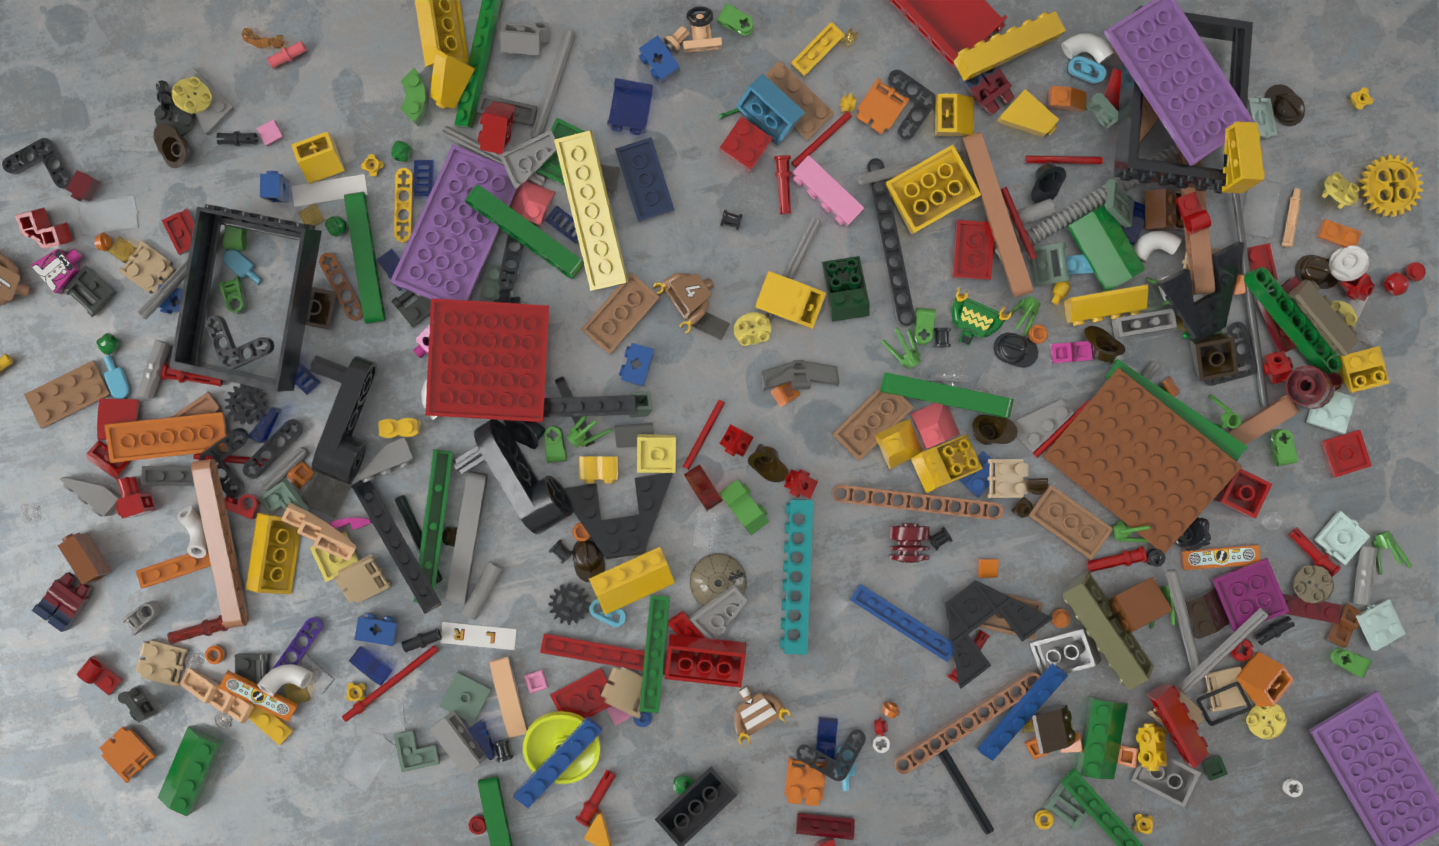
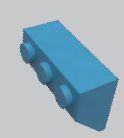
[736,74,805,145]

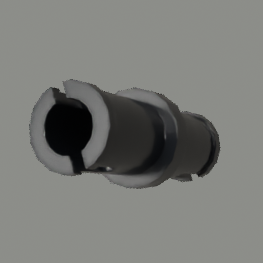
[156,80,174,112]
[216,131,258,146]
[1255,616,1295,646]
[401,628,442,653]

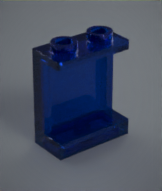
[607,78,654,135]

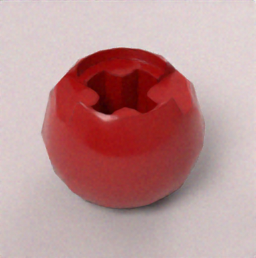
[1384,272,1410,296]
[1230,638,1254,662]

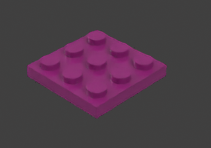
[1212,558,1290,632]

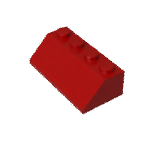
[664,634,746,688]
[1146,682,1209,768]

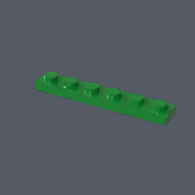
[639,595,670,714]
[1060,768,1143,846]

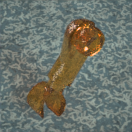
[241,28,284,49]

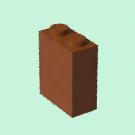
[57,532,113,585]
[1108,577,1173,634]

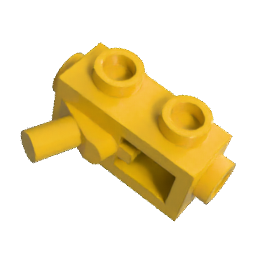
[1136,723,1168,771]

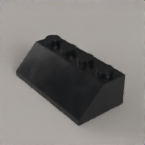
[654,766,739,846]

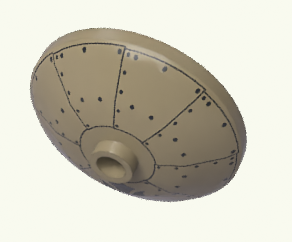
[690,553,747,606]

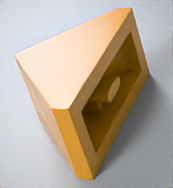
[584,810,612,846]

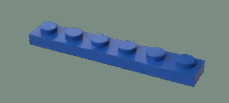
[849,584,953,662]
[977,663,1068,761]
[513,716,603,808]

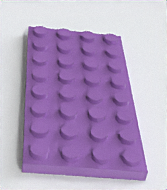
[1103,0,1255,166]
[390,144,517,300]
[1309,690,1439,846]

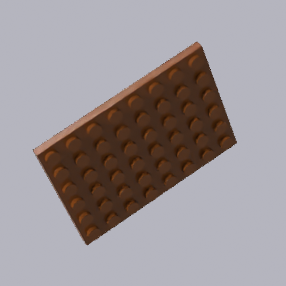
[1043,367,1242,554]

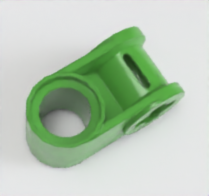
[716,3,754,36]
[223,225,247,251]
[219,276,248,315]
[914,307,936,345]
[544,426,567,463]
[1270,429,1298,467]
[1330,648,1372,678]

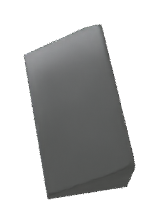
[614,423,654,448]

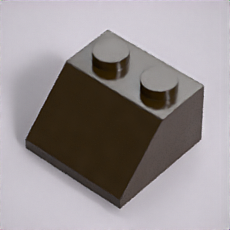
[306,287,337,330]
[1189,332,1238,381]
[1185,587,1229,639]
[1032,705,1076,754]

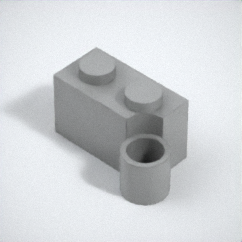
[500,21,549,56]

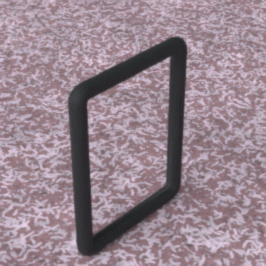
[1196,682,1252,726]

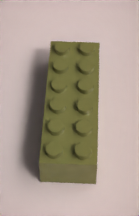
[1063,571,1154,690]

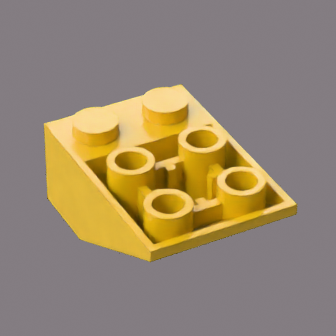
[755,271,826,329]
[911,434,983,494]

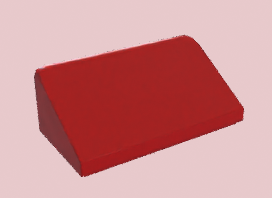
[86,440,130,480]

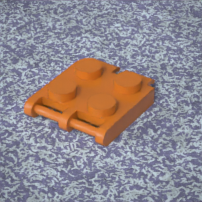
[856,78,910,134]
[99,726,156,783]
[784,757,827,806]

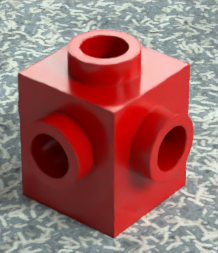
[1341,273,1375,301]
[1263,351,1293,384]
[719,424,754,457]
[784,469,818,499]

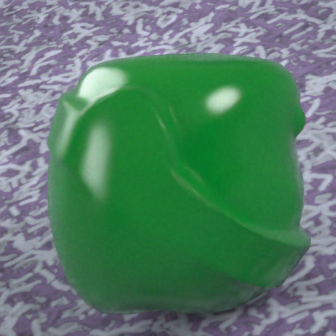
[391,140,412,162]
[325,216,347,238]
[96,333,119,355]
[673,775,694,795]

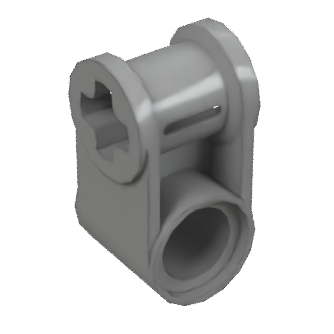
[121,601,161,636]

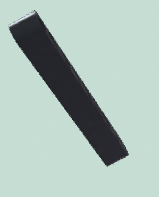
[866,158,915,327]

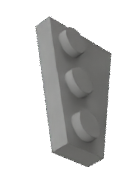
[179,67,234,135]
[499,130,557,190]
[1013,399,1074,452]
[690,584,747,639]

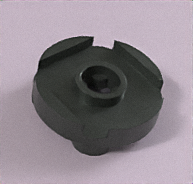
[154,99,195,137]

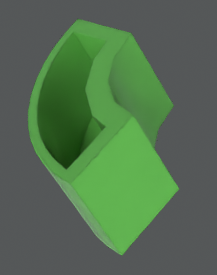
[400,68,429,126]
[719,480,769,536]

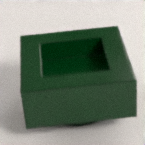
[1201,755,1228,781]

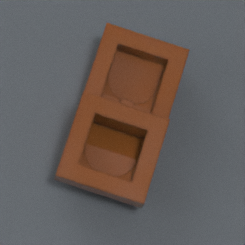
[1327,603,1363,648]

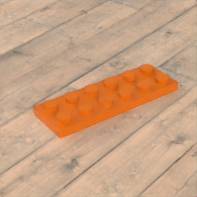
[104,411,229,463]

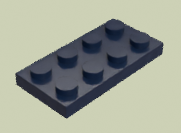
[615,137,675,222]

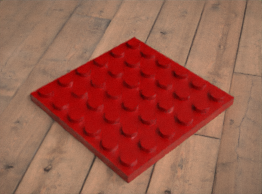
[425,298,549,422]

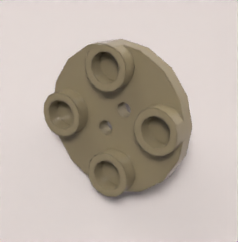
[1293,565,1334,604]

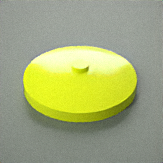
[523,711,601,784]

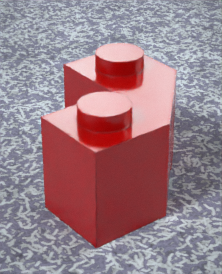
[15,207,73,249]

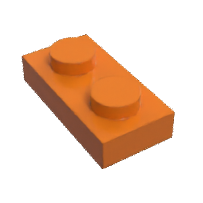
[1317,219,1362,248]

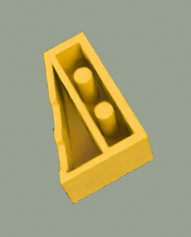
[1222,121,1265,194]

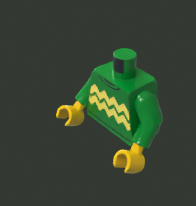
[951,287,1012,346]

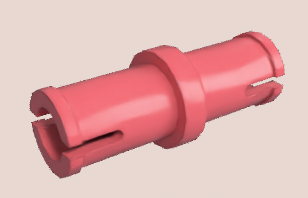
[267,40,307,69]

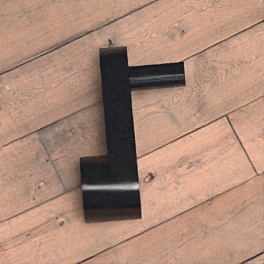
[310,355,377,485]
[453,419,573,534]

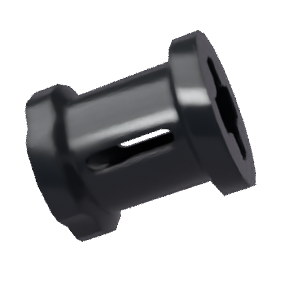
[720,209,743,231]
[933,328,951,348]
[929,526,953,551]
[549,539,574,564]
[1146,548,1166,567]
[492,739,514,763]

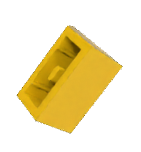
[935,94,974,136]
[291,131,345,184]
[1338,346,1390,393]

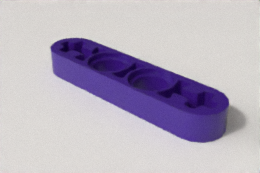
[273,617,324,669]

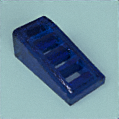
[413,160,434,199]
[544,206,579,244]
[295,359,321,395]
[249,406,281,443]
[469,718,496,760]

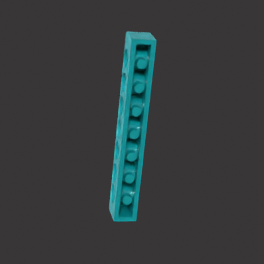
[780,499,814,655]

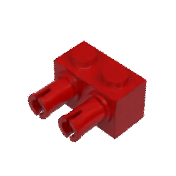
[116,476,157,519]

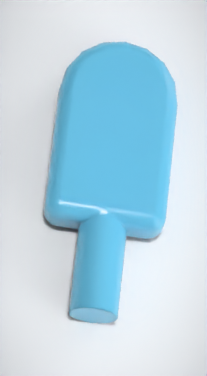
[223,250,263,285]
[104,355,131,399]
[836,744,856,791]

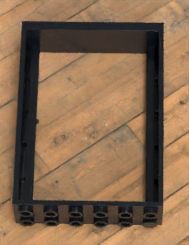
[1113,6,1253,194]
[170,204,322,392]

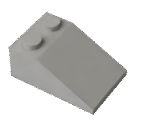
[1030,626,1102,675]
[1131,756,1204,809]

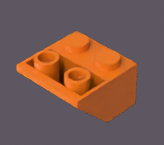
[1236,652,1294,707]

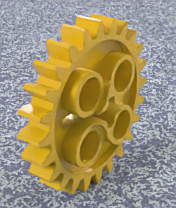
[1359,154,1424,217]

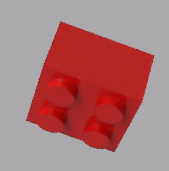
[478,101,516,154]
[719,116,773,173]
[1215,469,1272,519]

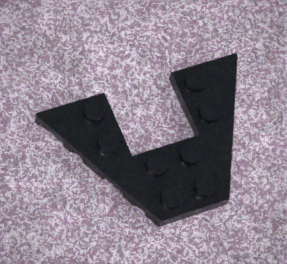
[1156,242,1244,341]
[564,473,673,559]
[944,580,1053,689]

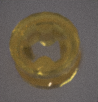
[841,28,859,48]

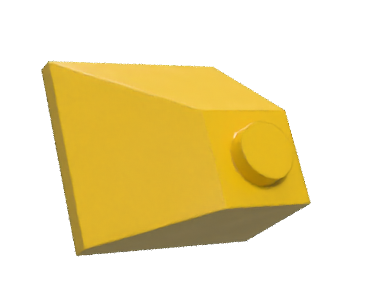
[874,419,923,469]

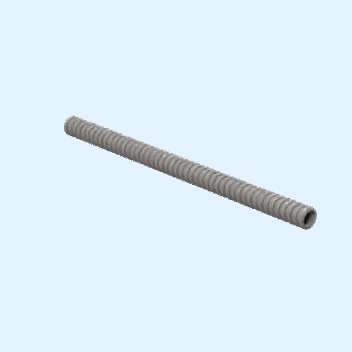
[994,143,1177,263]

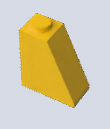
[430,49,475,110]
[997,89,1059,137]

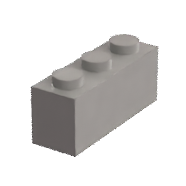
[1111,309,1177,338]
[430,711,488,775]

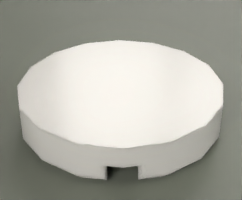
[1329,245,1369,281]

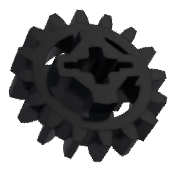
[225,384,268,425]
[548,583,591,625]

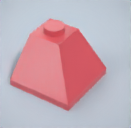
[510,181,556,228]
[910,403,960,449]

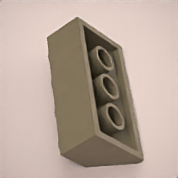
[1287,280,1359,356]

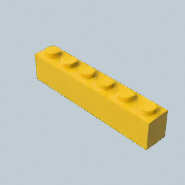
[953,11,1066,81]

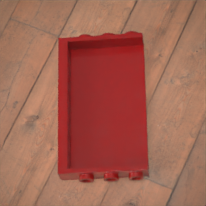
[889,0,1008,69]

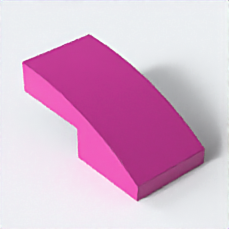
[1051,341,1094,363]
[329,517,372,530]

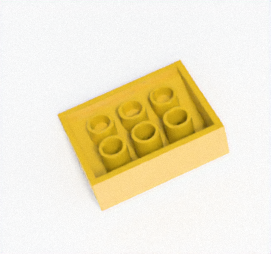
[886,145,981,235]

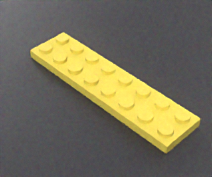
[554,130,628,290]

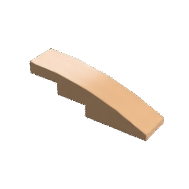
[281,502,356,561]
[489,657,528,738]
[179,667,254,723]

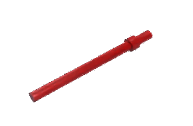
[341,645,439,722]

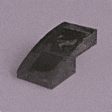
[691,312,730,341]

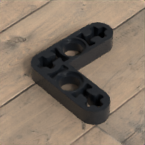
[888,70,936,141]
[2,138,73,190]
[205,315,275,370]
[1201,322,1257,386]
[199,428,249,497]
[796,729,866,781]

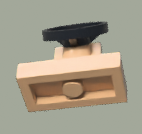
[683,6,722,53]

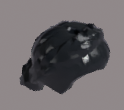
[1175,517,1211,551]

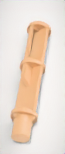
[1282,188,1302,248]

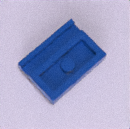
[959,451,995,498]

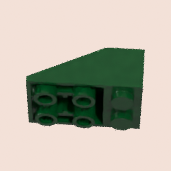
[822,256,870,322]

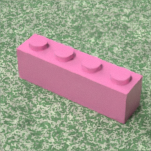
[792,155,864,227]

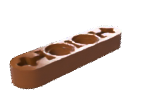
[319,253,363,321]

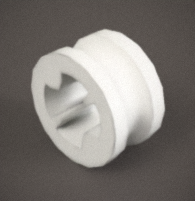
[872,735,890,753]
[1283,778,1303,797]

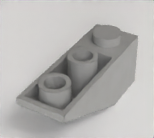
[357,437,413,483]
[60,477,122,517]

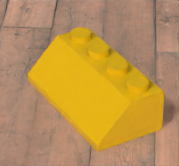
[415,0,469,67]
[1063,284,1148,326]
[245,513,300,594]
[589,547,675,615]

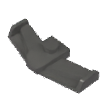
[761,360,840,391]

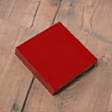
[1321,430,1372,478]

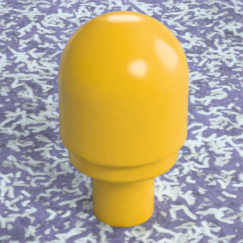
[1051,281,1071,305]

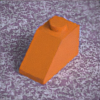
[1047,86,1086,112]

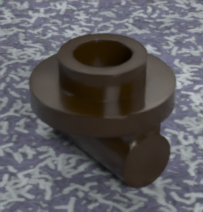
[1028,478,1048,495]
[1011,496,1033,518]
[442,526,458,547]

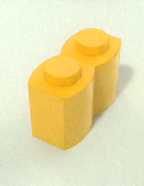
[378,418,422,438]
[579,456,619,483]

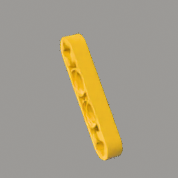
[394,168,414,243]

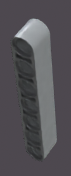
[446,471,488,605]

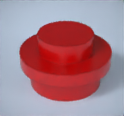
[1406,262,1426,281]
[874,717,888,737]
[468,815,487,835]

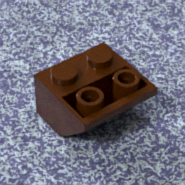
[1145,189,1184,231]

